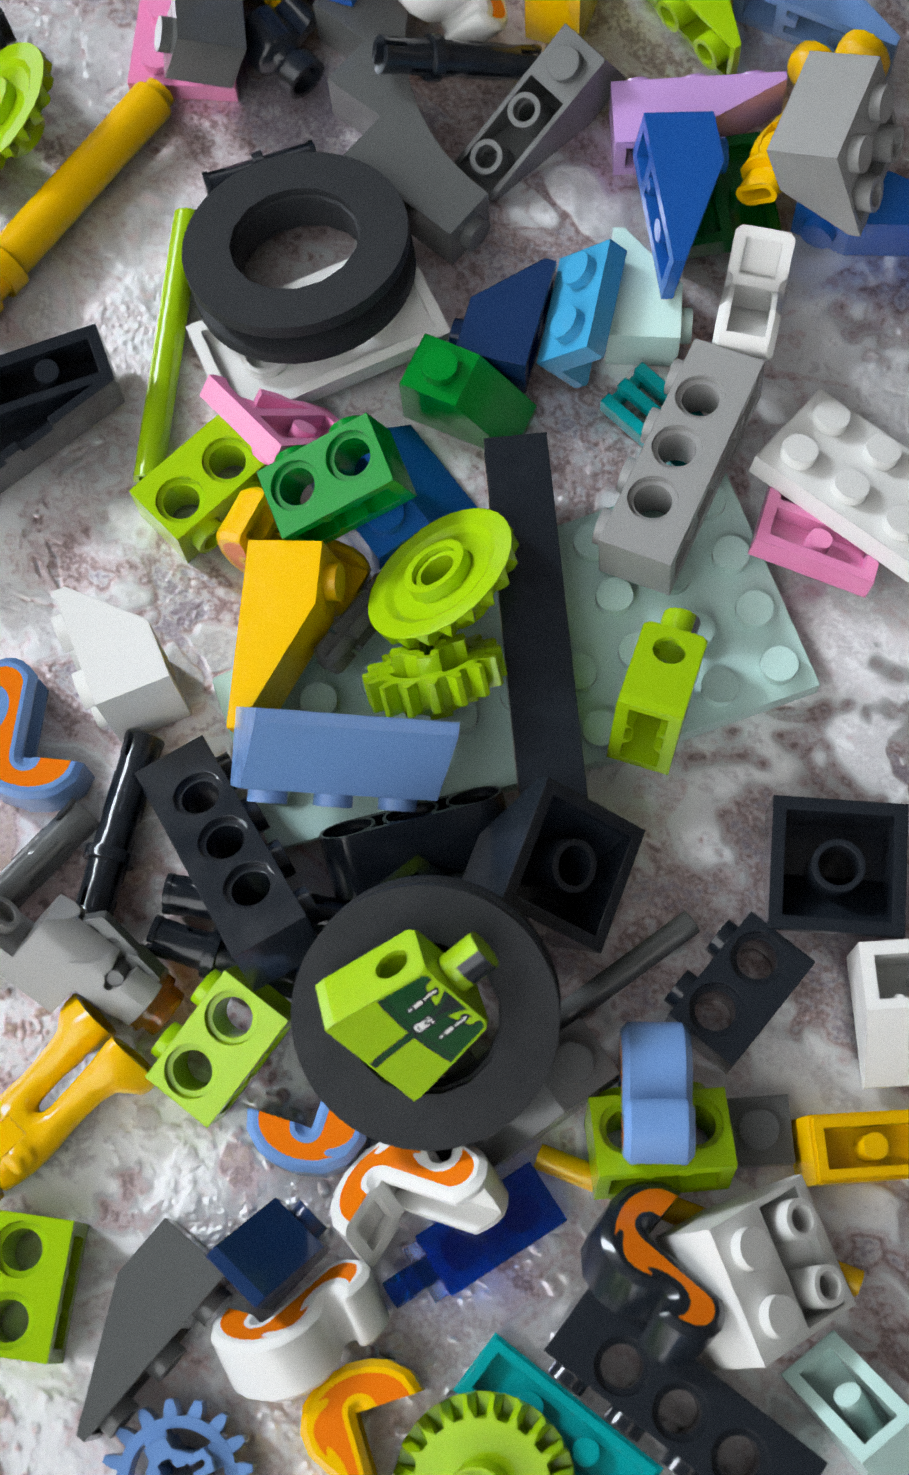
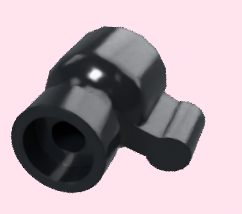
[244,0,324,99]

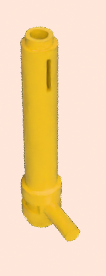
[0,78,174,313]

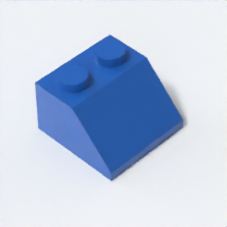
[311,425,478,574]

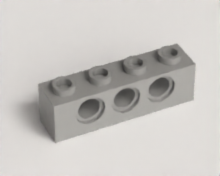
[592,338,765,596]

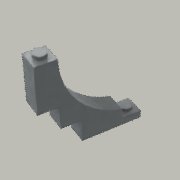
[313,0,491,265]

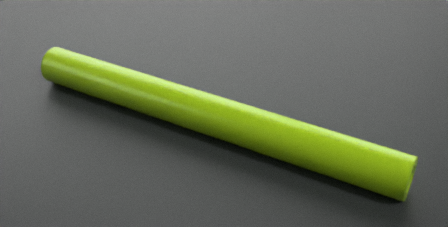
[133,208,196,483]

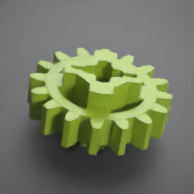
[362,633,507,720]

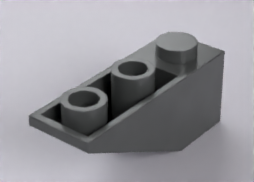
[454,23,627,202]
[76,1218,233,1442]

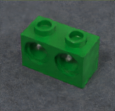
[257,412,417,545]

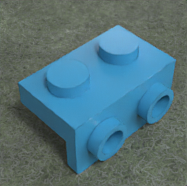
[536,239,627,389]

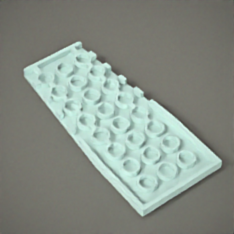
[212,473,820,849]

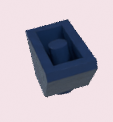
[448,258,556,394]
[205,1197,331,1310]

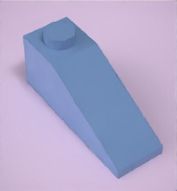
[732,0,901,81]

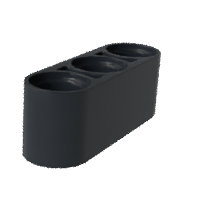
[319,786,507,900]

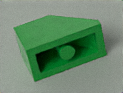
[399,333,537,449]

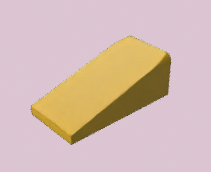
[791,1109,909,1188]

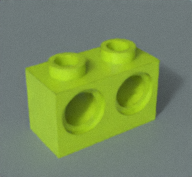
[129,414,268,563]
[145,965,292,1128]
[584,1082,738,1200]
[0,1210,89,1364]

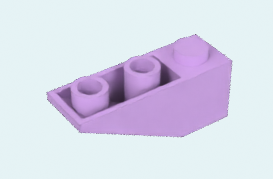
[609,70,788,176]

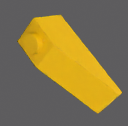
[226,540,346,733]

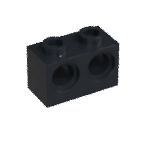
[664,911,816,1075]

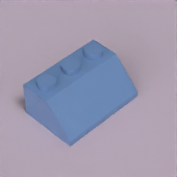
[230,706,460,812]

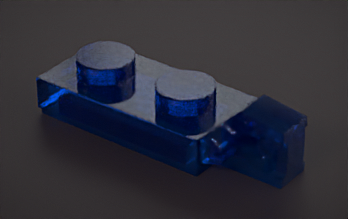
[382,1162,567,1309]

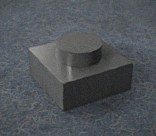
[727,1094,796,1169]

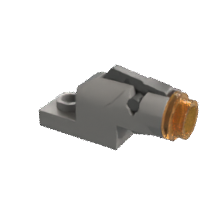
[0,894,185,1036]

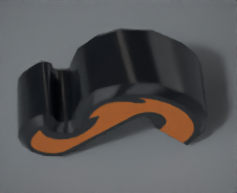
[580,1181,724,1367]

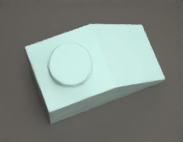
[605,227,693,366]
[781,1330,909,1475]

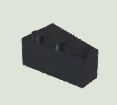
[0,323,125,494]

